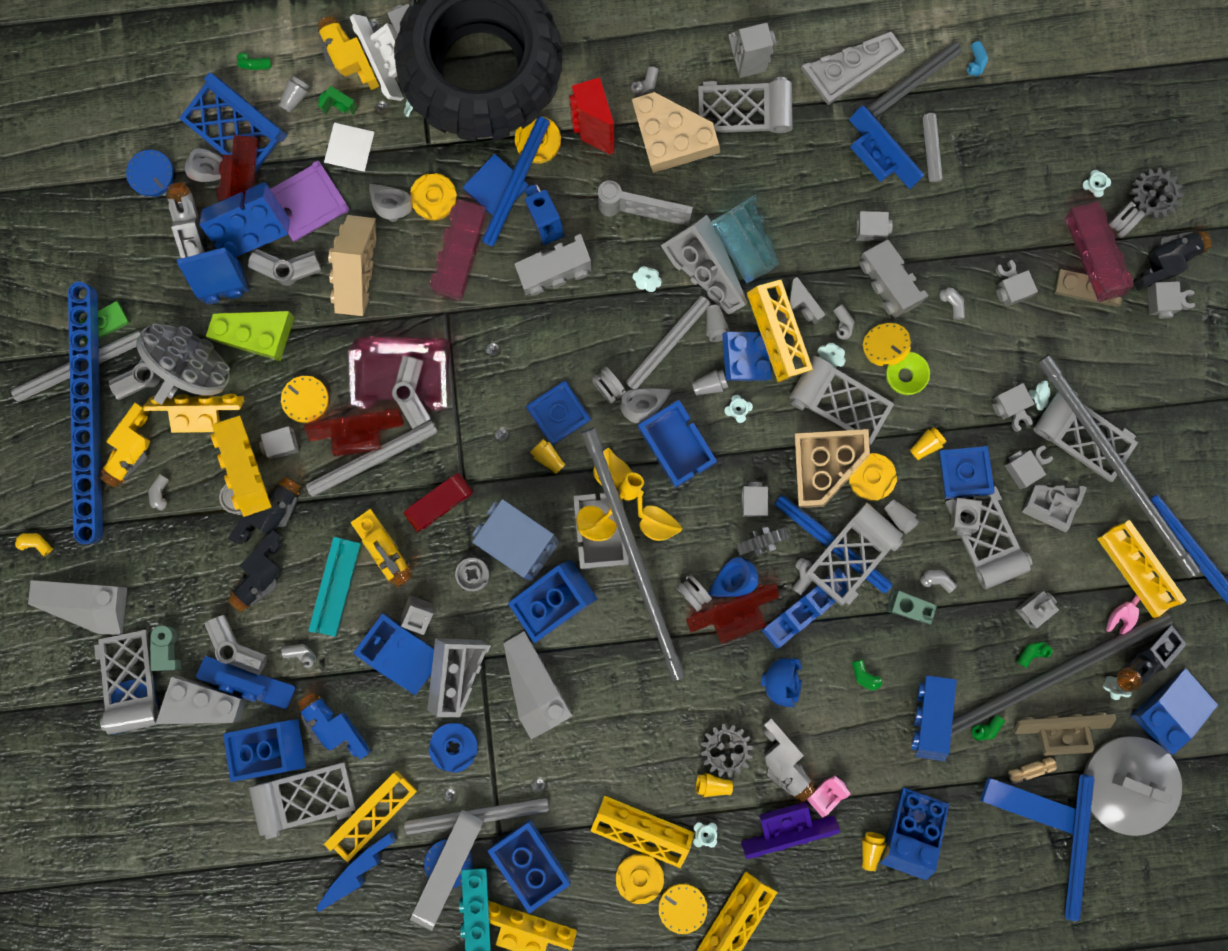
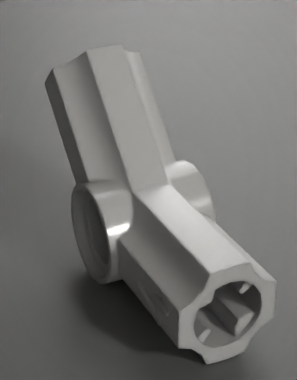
[248,249,322,286]
[392,355,431,429]
[109,358,161,400]
[204,615,267,675]

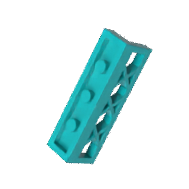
[308,537,362,637]

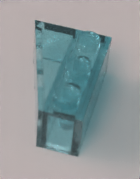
[711,195,779,283]

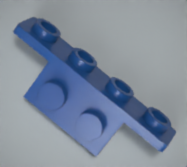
[850,105,924,189]
[196,656,296,710]

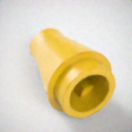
[910,427,946,461]
[530,439,565,474]
[696,773,733,797]
[862,832,886,871]

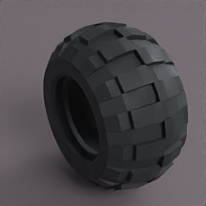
[394,0,562,141]

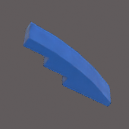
[761,568,853,649]
[980,777,1076,834]
[316,831,397,912]

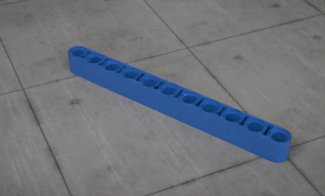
[68,282,103,544]

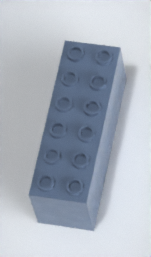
[472,499,560,581]

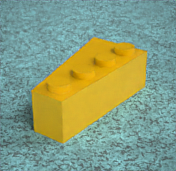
[210,416,272,517]

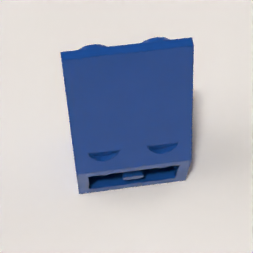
[353,613,434,696]
[880,787,949,880]

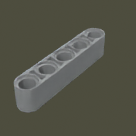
[410,810,484,931]

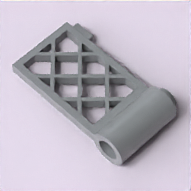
[698,77,793,133]
[598,180,693,226]
[789,356,894,445]
[1033,390,1138,482]
[945,486,1033,590]
[805,502,904,606]
[94,630,159,735]
[248,762,356,839]

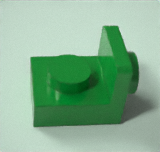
[318,86,358,115]

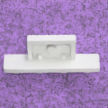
[350,14,404,101]

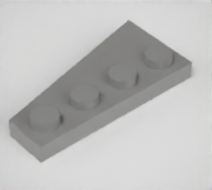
[801,32,905,105]

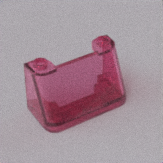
[348,337,450,410]

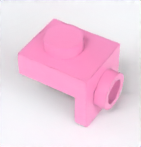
[806,775,851,817]

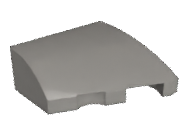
[1022,485,1087,532]

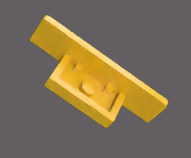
[143,394,244,433]
[488,901,577,951]

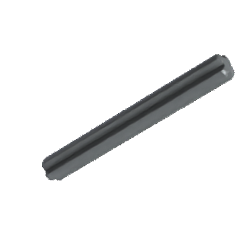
[867,42,962,118]

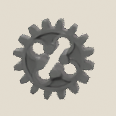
[1129,168,1184,221]
[736,527,789,556]
[700,723,753,777]

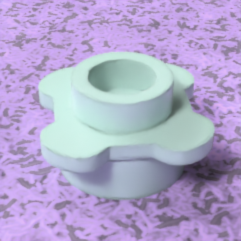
[1082,170,1111,198]
[724,395,753,423]
[693,822,717,847]

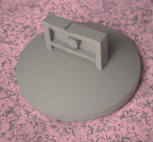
[136,323,230,405]
[1083,736,1182,836]

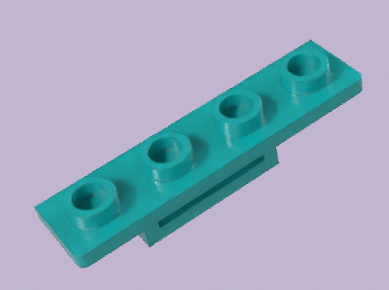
[459,868,491,951]

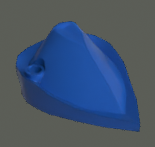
[708,557,758,597]

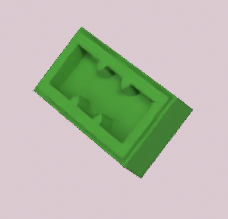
[80,301,130,345]

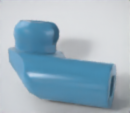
[967,41,988,77]

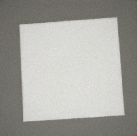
[324,123,374,172]

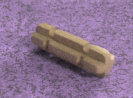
[1008,757,1057,784]

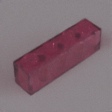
[430,200,487,302]
[1065,201,1133,302]

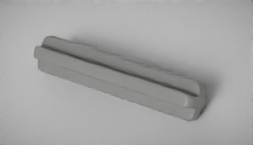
[923,113,943,182]

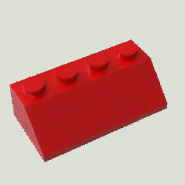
[568,77,614,155]

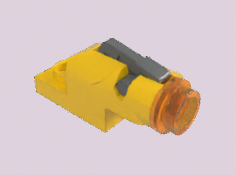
[318,16,379,90]
[99,403,150,488]
[351,509,412,588]

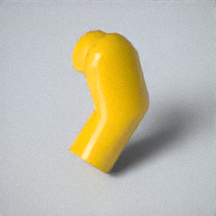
[15,533,53,556]

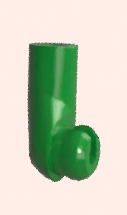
[236,52,271,71]
[1016,642,1053,668]
[852,660,882,691]
[971,714,1005,741]

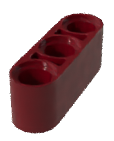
[403,473,473,533]

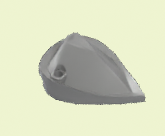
[185,148,241,182]
[369,184,412,222]
[620,388,671,423]

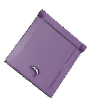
[270,161,350,242]

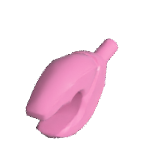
[1106,594,1140,634]

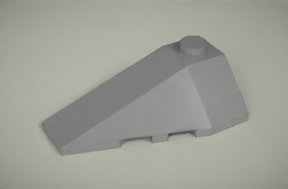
[661,215,748,315]
[28,580,127,635]
[503,631,573,739]

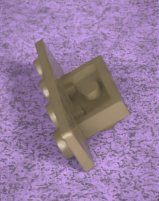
[1014,712,1116,756]

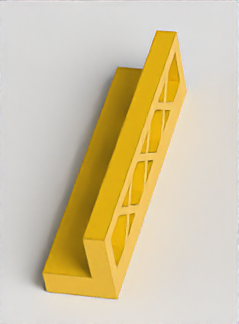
[747,280,813,382]
[1097,520,1186,618]
[324,771,417,863]
[590,795,694,868]
[697,872,778,951]

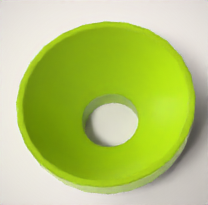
[886,352,930,395]

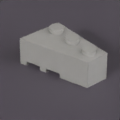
[728,23,776,78]
[515,234,592,296]
[859,240,929,319]
[427,638,491,717]
[156,676,247,724]

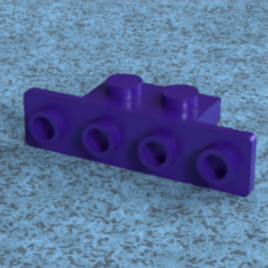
[741,802,840,859]

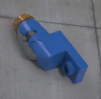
[298,692,372,759]

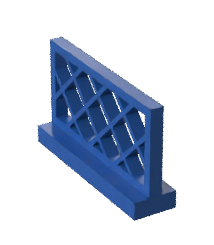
[179,72,288,178]

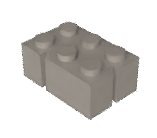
[574,492,629,570]

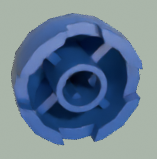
[761,658,802,708]

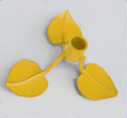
[576,448,683,541]

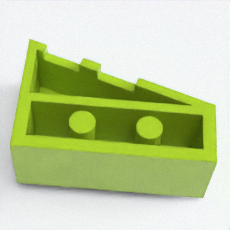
[206,311,295,361]

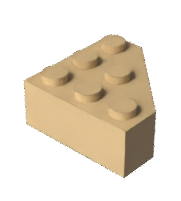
[632,92,720,173]
[328,215,376,316]
[795,429,870,508]

